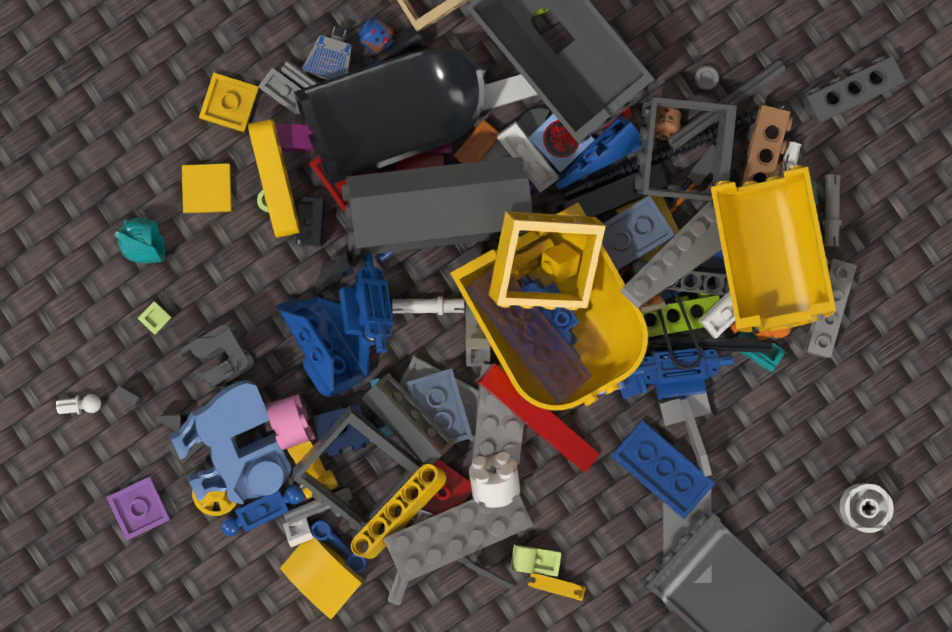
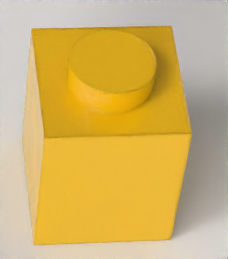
[540,242,580,284]

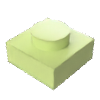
[138,301,172,335]

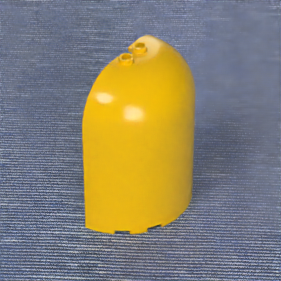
[450,202,648,410]

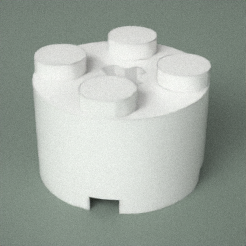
[469,452,520,508]
[840,483,894,533]

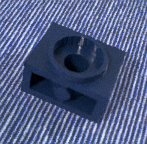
[313,404,370,457]

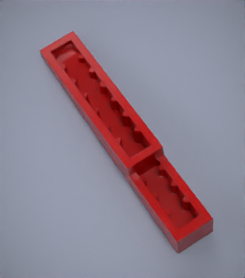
[477,364,600,473]

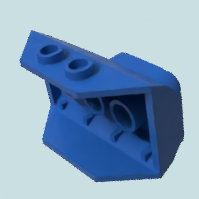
[275,297,370,397]

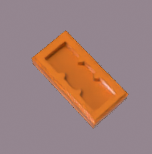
[453,119,499,164]

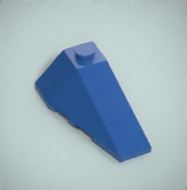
[553,115,641,189]

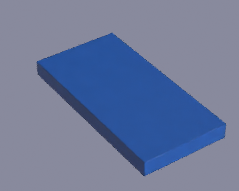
[611,420,715,520]

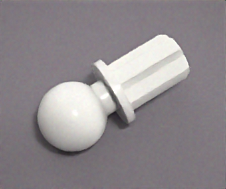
[56,394,101,414]

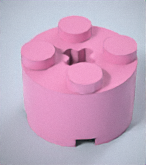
[266,394,315,450]

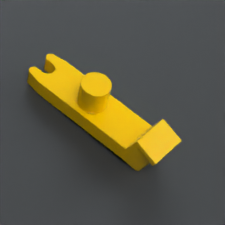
[527,573,586,601]

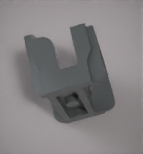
[177,325,254,387]

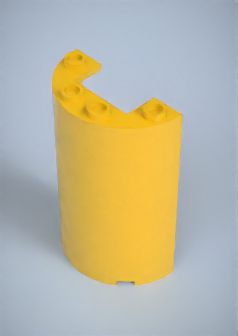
[711,165,836,332]

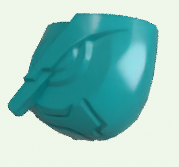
[115,218,165,264]

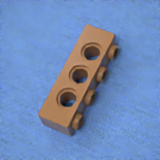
[739,105,793,187]

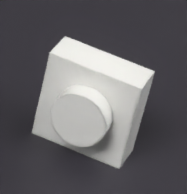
[283,518,313,547]

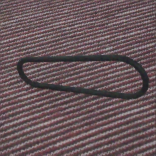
[658,290,702,370]

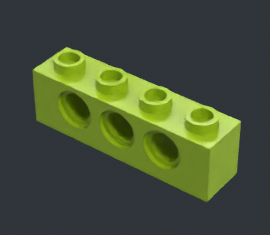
[642,293,720,337]

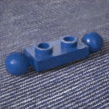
[221,485,304,536]

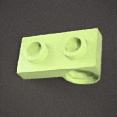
[510,544,561,576]

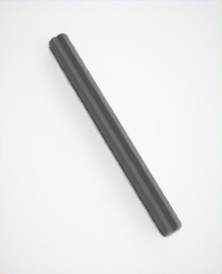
[668,60,786,150]

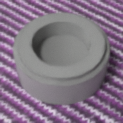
[694,66,719,91]

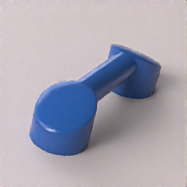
[311,520,367,573]

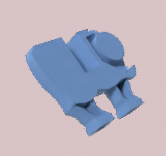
[168,380,291,504]

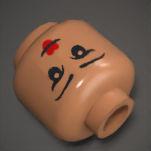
[654,106,681,140]

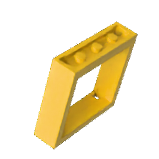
[489,211,605,310]

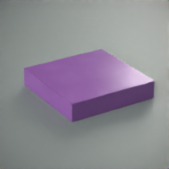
[106,476,171,541]

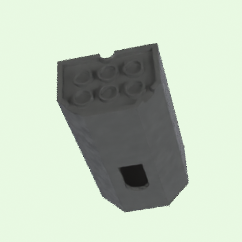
[466,0,657,144]
[342,157,533,256]

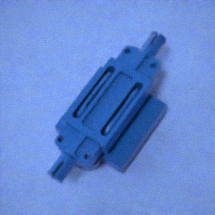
[339,254,393,353]
[513,274,581,363]
[629,348,734,399]

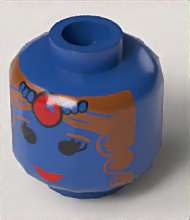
[358,18,394,54]

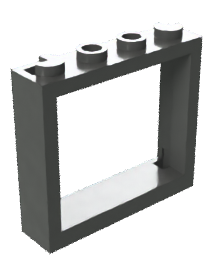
[635,97,737,201]
[292,406,422,531]

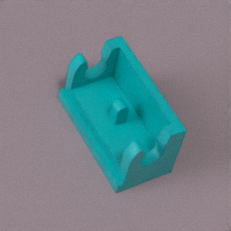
[735,329,785,372]

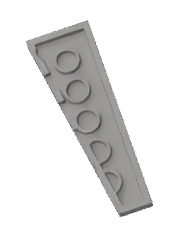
[620,201,722,308]

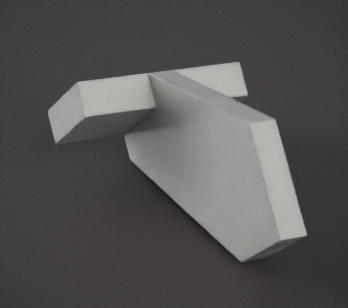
[658,392,712,477]

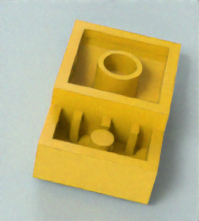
[280,537,364,619]

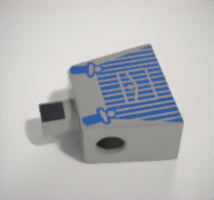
[302,26,353,80]

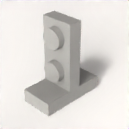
[465,303,490,366]

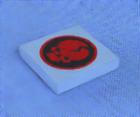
[528,113,594,173]

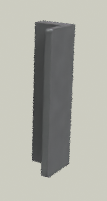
[362,373,454,465]

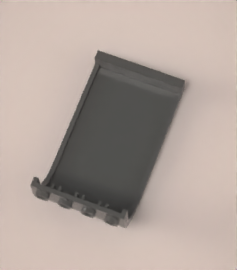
[644,511,834,632]

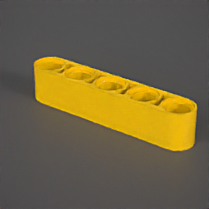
[248,119,301,238]
[351,464,446,559]

